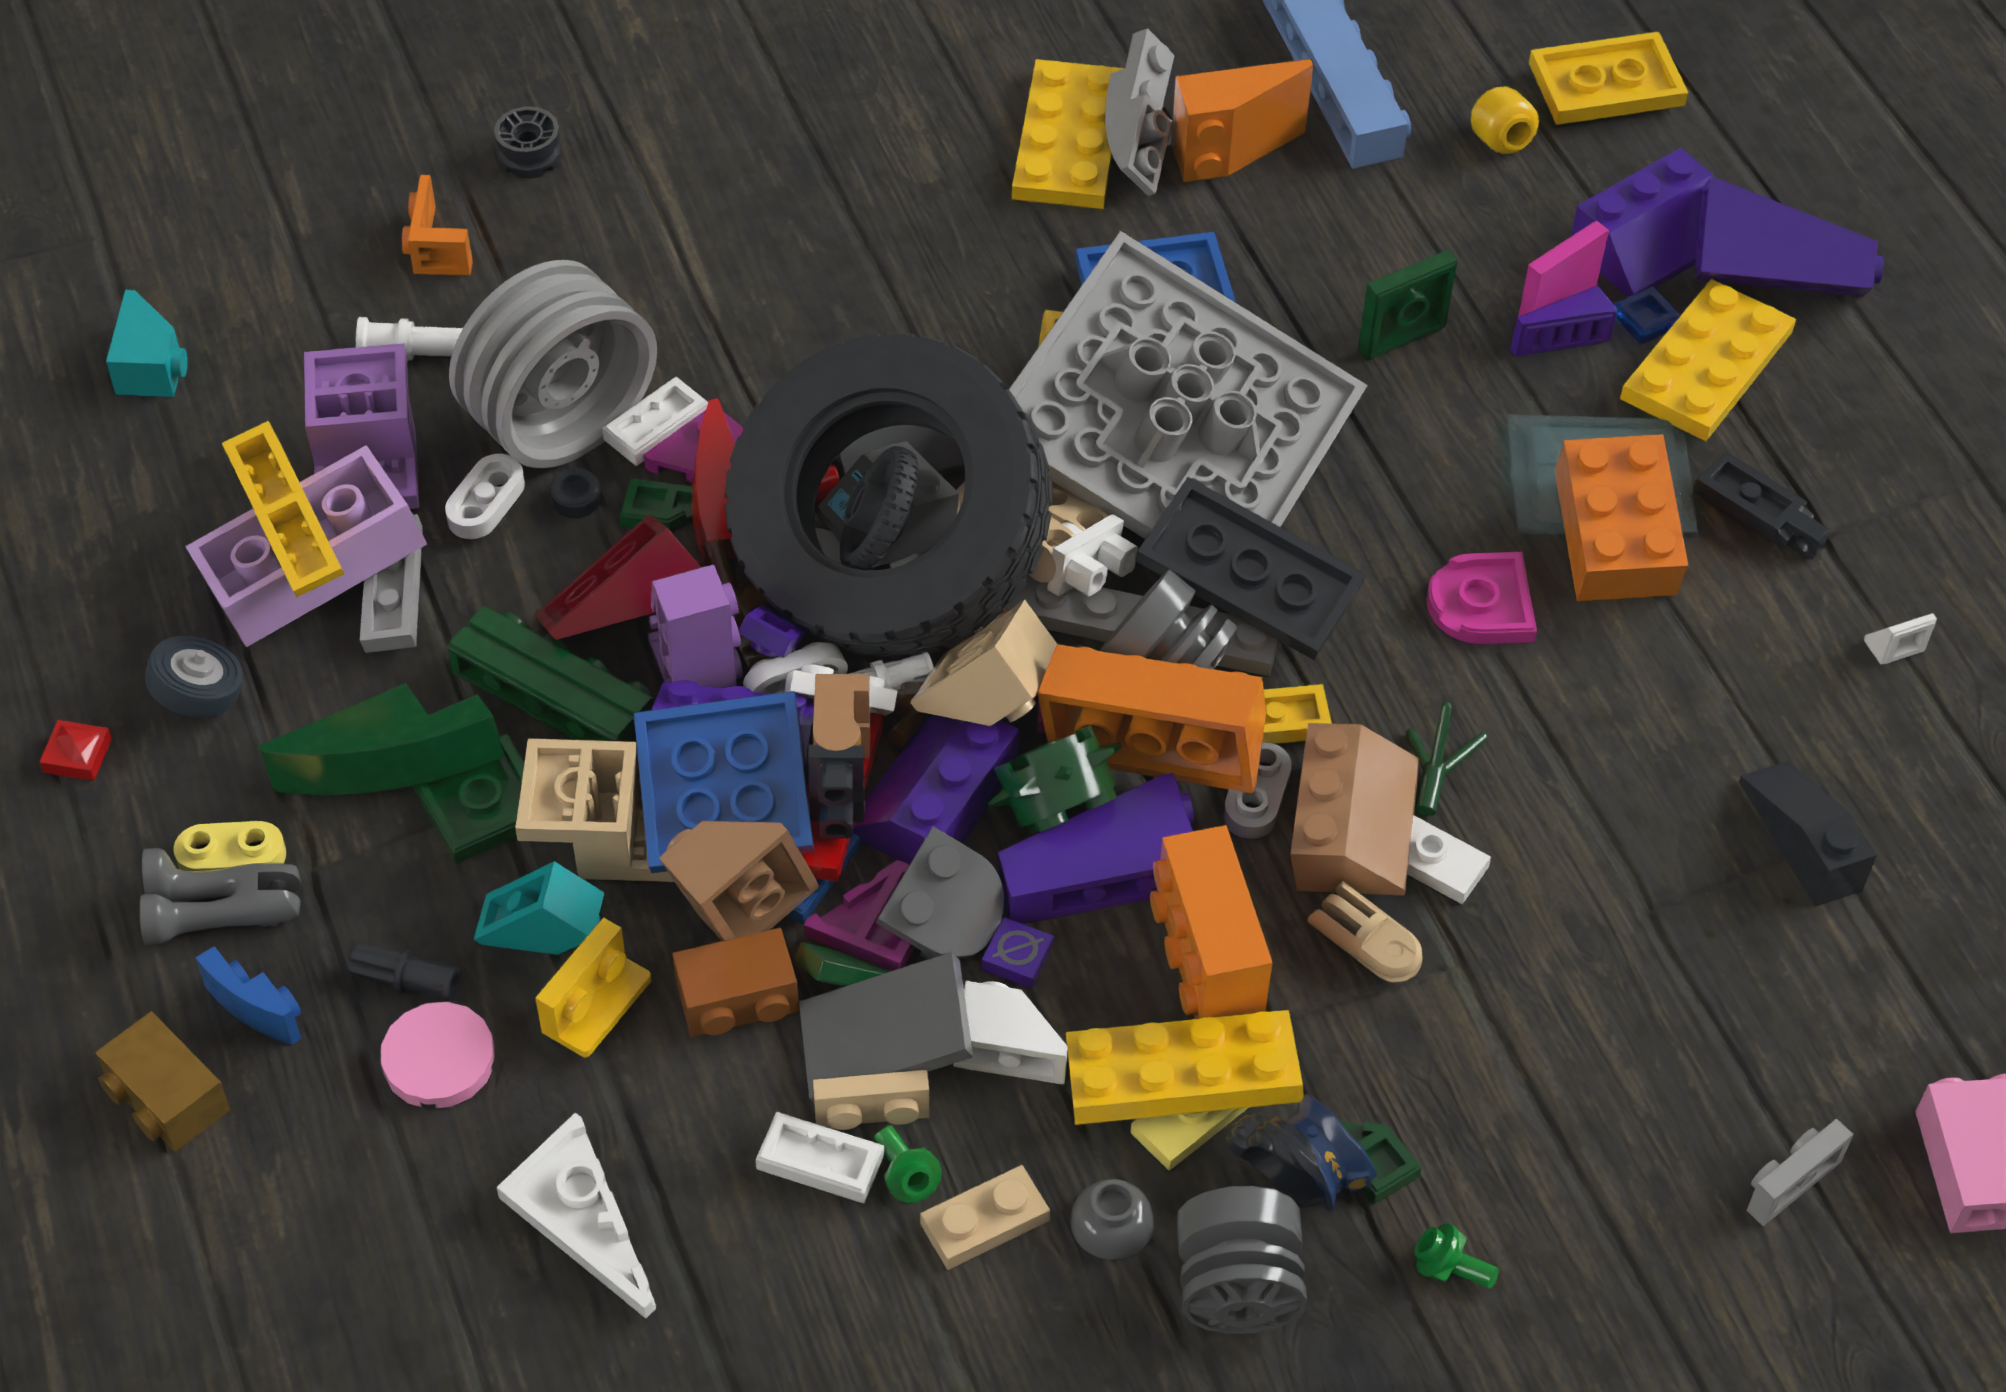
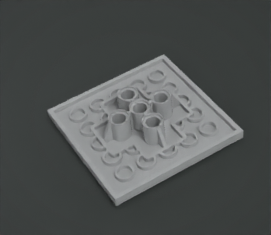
[1009,231,1367,539]

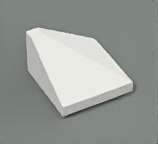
[1864,613,1937,665]

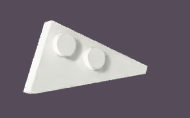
[497,1113,656,1318]

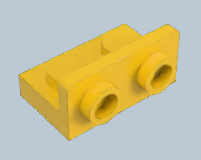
[535,917,651,1057]

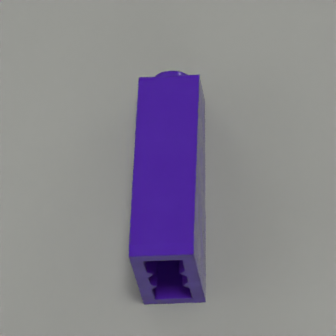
[1694,178,1884,296]

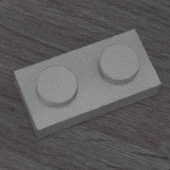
[1747,1119,1854,1226]

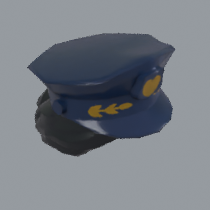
[1226,1094,1377,1212]

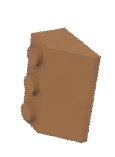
[1290,723,1419,895]
[659,821,820,941]

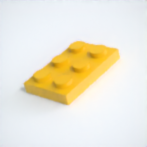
[1529,32,1688,125]

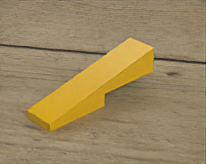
[222,421,345,597]

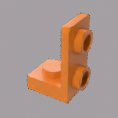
[402,175,473,276]

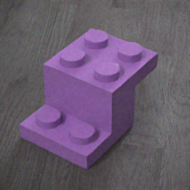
[304,343,419,509]

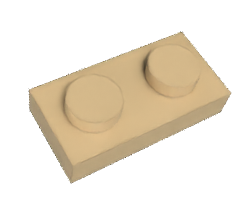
[813,1070,929,1130]
[920,1165,1050,1270]

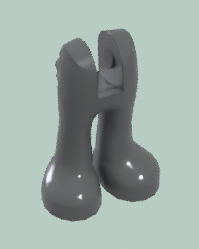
[140,848,301,946]

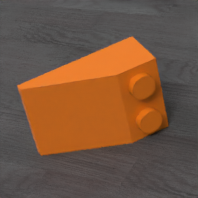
[1171,59,1313,182]

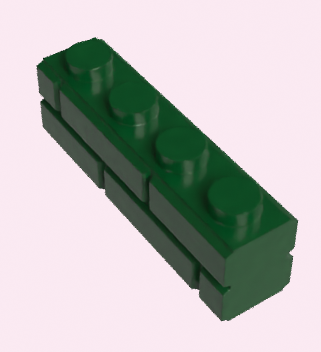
[448,606,655,743]

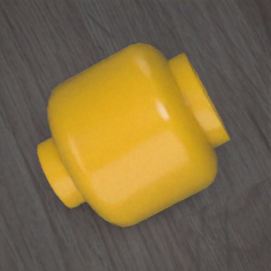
[1470,87,1539,155]

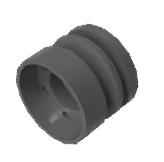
[1100,569,1237,669]
[1177,1186,1307,1334]

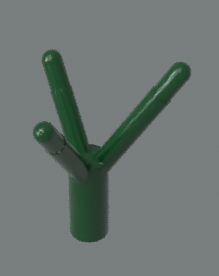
[1406,701,1488,816]

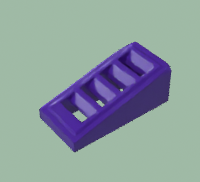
[1510,286,1617,357]

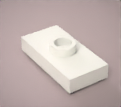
[602,377,708,466]
[1407,815,1491,904]
[755,1112,884,1203]

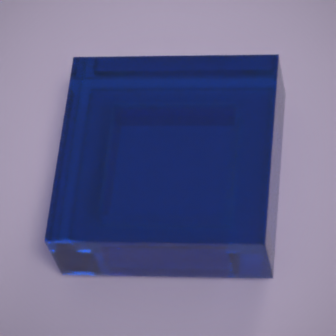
[1614,286,1681,345]

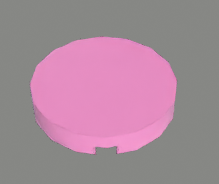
[381,1002,495,1108]

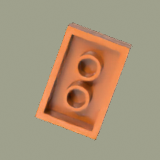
[1554,434,1689,601]
[1150,825,1273,1019]

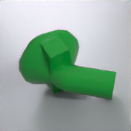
[873,1125,942,1203]
[1415,1223,1499,1289]

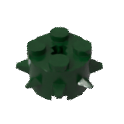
[987,725,1122,834]

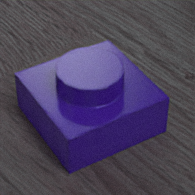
[739,605,807,658]

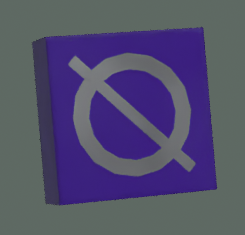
[981,917,1054,989]

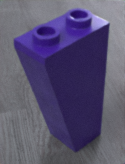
[998,773,1194,924]

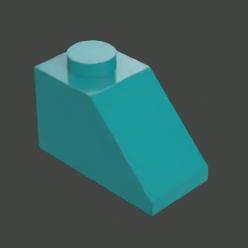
[106,290,187,397]
[474,861,604,955]

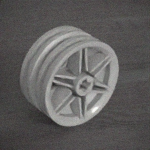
[449,260,657,468]

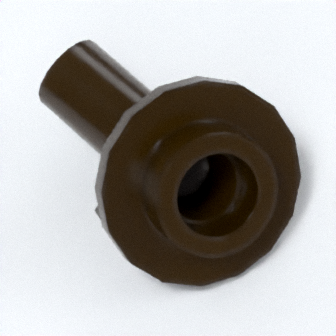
[888,682,935,748]

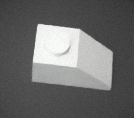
[954,981,1068,1085]

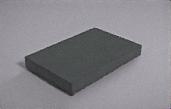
[799,952,973,1103]

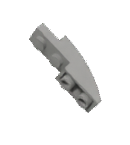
[1105,28,1174,196]

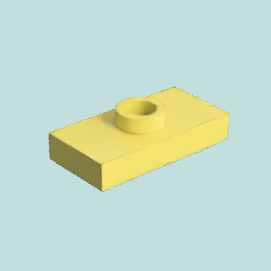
[1131,1108,1248,1171]

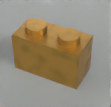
[96,1011,230,1152]

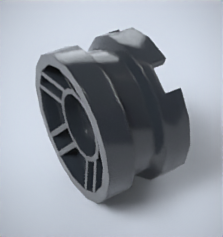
[494,106,562,178]

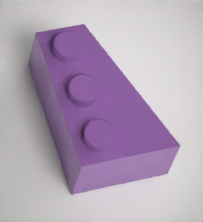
[648,565,743,688]

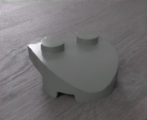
[875,826,1004,960]

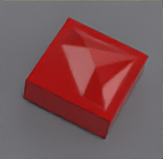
[40,720,112,781]

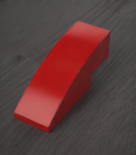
[691,398,736,566]

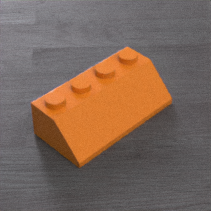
[1038,644,1266,793]

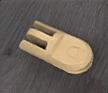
[1307,881,1423,983]

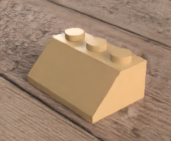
[910,600,1057,726]

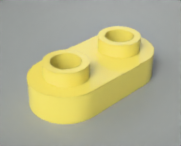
[174,821,286,871]

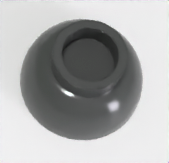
[1070,1179,1154,1260]

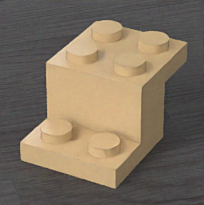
[516,739,675,882]

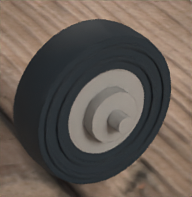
[145,636,243,718]

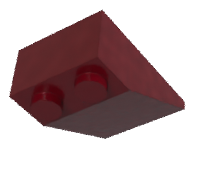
[534,514,702,640]

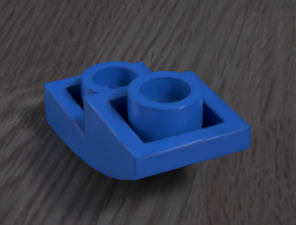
[196,946,301,1045]

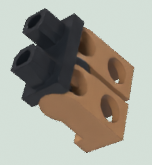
[808,674,870,839]

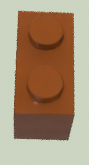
[672,927,799,1037]

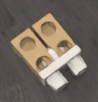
[1029,481,1138,597]

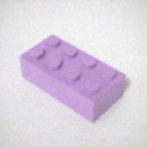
[185,445,427,647]

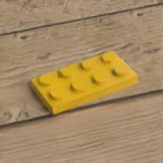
[1012,59,1125,209]
[1620,279,1796,441]
[1066,1010,1304,1125]

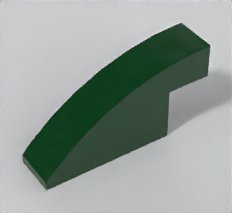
[258,683,505,795]

